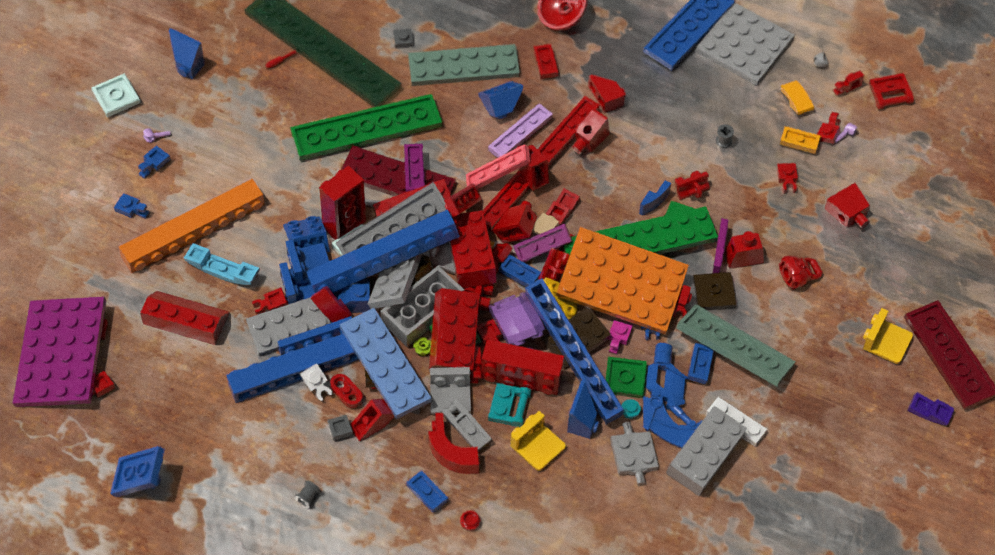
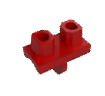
[675,170,710,200]
[539,248,570,282]
[463,283,494,311]

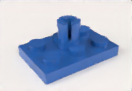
[110,446,165,497]

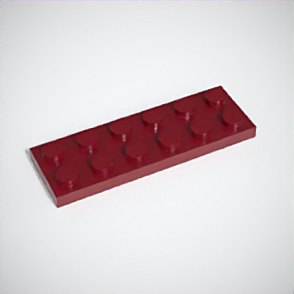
[341,146,456,196]
[904,300,995,410]

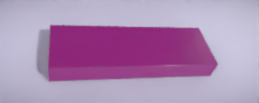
[404,144,425,192]
[712,218,729,273]
[513,224,573,262]

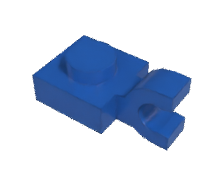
[138,146,170,179]
[114,193,149,219]

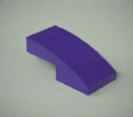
[907,392,954,426]

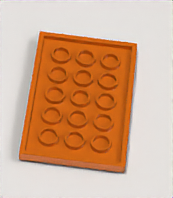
[556,227,689,334]

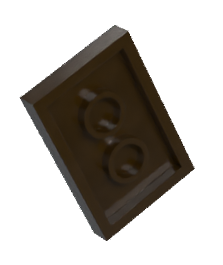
[541,307,612,370]

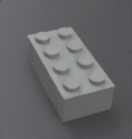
[381,266,464,347]
[666,406,747,496]

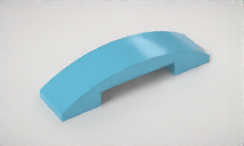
[184,243,260,285]

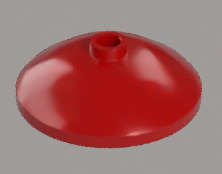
[537,0,588,31]

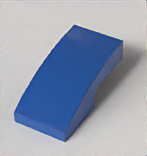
[639,180,671,215]

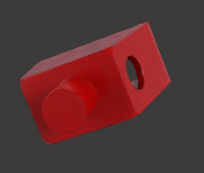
[572,108,610,154]
[517,145,549,191]
[824,183,870,229]
[493,201,537,243]
[724,231,764,269]

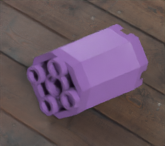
[488,292,545,346]

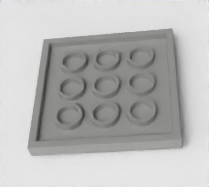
[696,3,794,86]

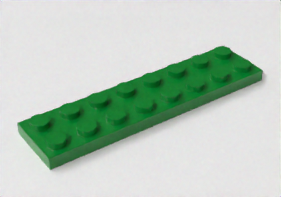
[290,94,442,160]
[562,206,718,254]

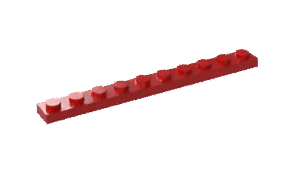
[483,96,600,231]

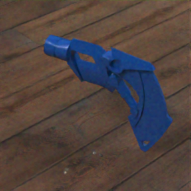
[643,343,703,448]

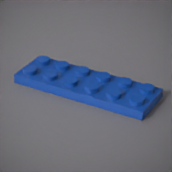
[643,0,735,70]

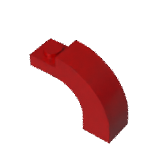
[428,413,479,474]

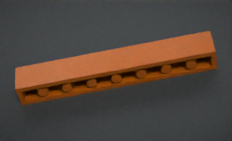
[119,179,265,273]

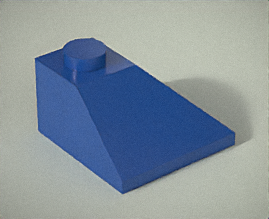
[169,28,205,80]
[478,81,523,119]
[333,278,370,313]
[567,380,599,439]

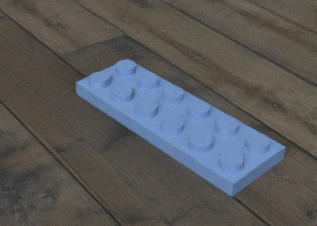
[340,308,431,419]

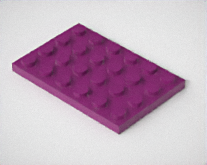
[13,297,107,407]

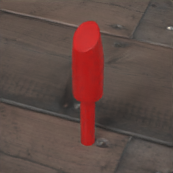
[266,50,296,69]

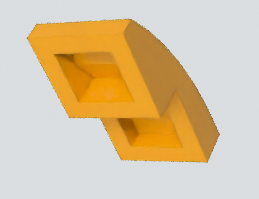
[781,80,814,115]

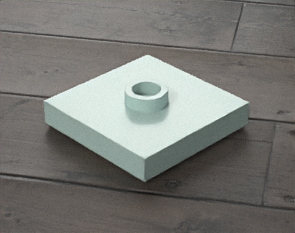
[91,73,141,117]

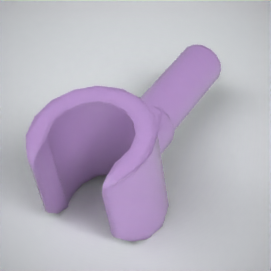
[835,123,857,143]
[143,128,170,143]

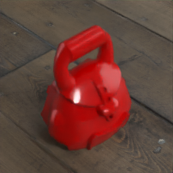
[779,255,823,290]

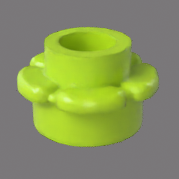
[413,337,431,356]

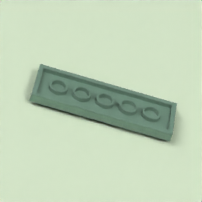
[408,44,520,86]
[676,304,796,386]

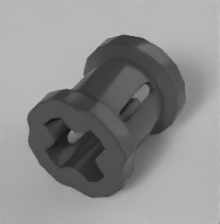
[716,124,734,148]
[294,480,321,508]

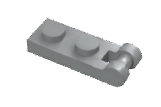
[440,399,492,451]

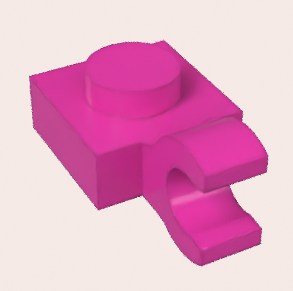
[608,320,632,354]

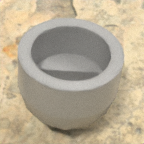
[813,52,828,67]

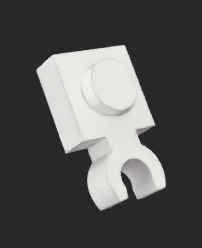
[300,363,332,401]

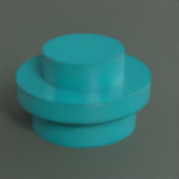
[621,399,641,419]

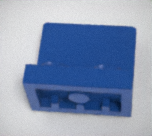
[283,216,330,252]
[285,240,329,285]
[279,262,315,304]

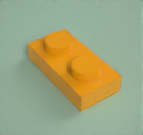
[780,126,820,154]

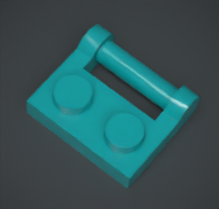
[488,383,532,427]

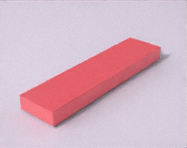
[466,144,530,189]

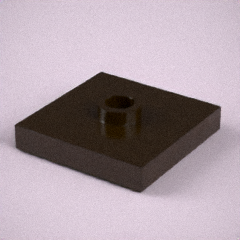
[693,272,737,310]

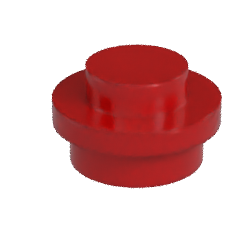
[460,510,480,530]

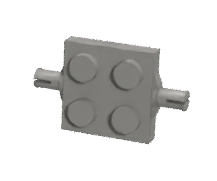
[610,422,659,486]

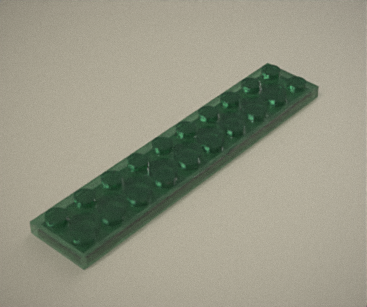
[244,0,401,107]

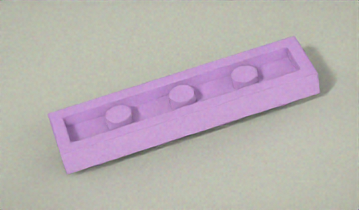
[488,103,553,158]

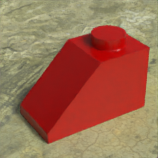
[588,75,626,113]
[350,399,395,441]

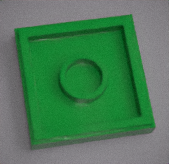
[605,356,647,399]

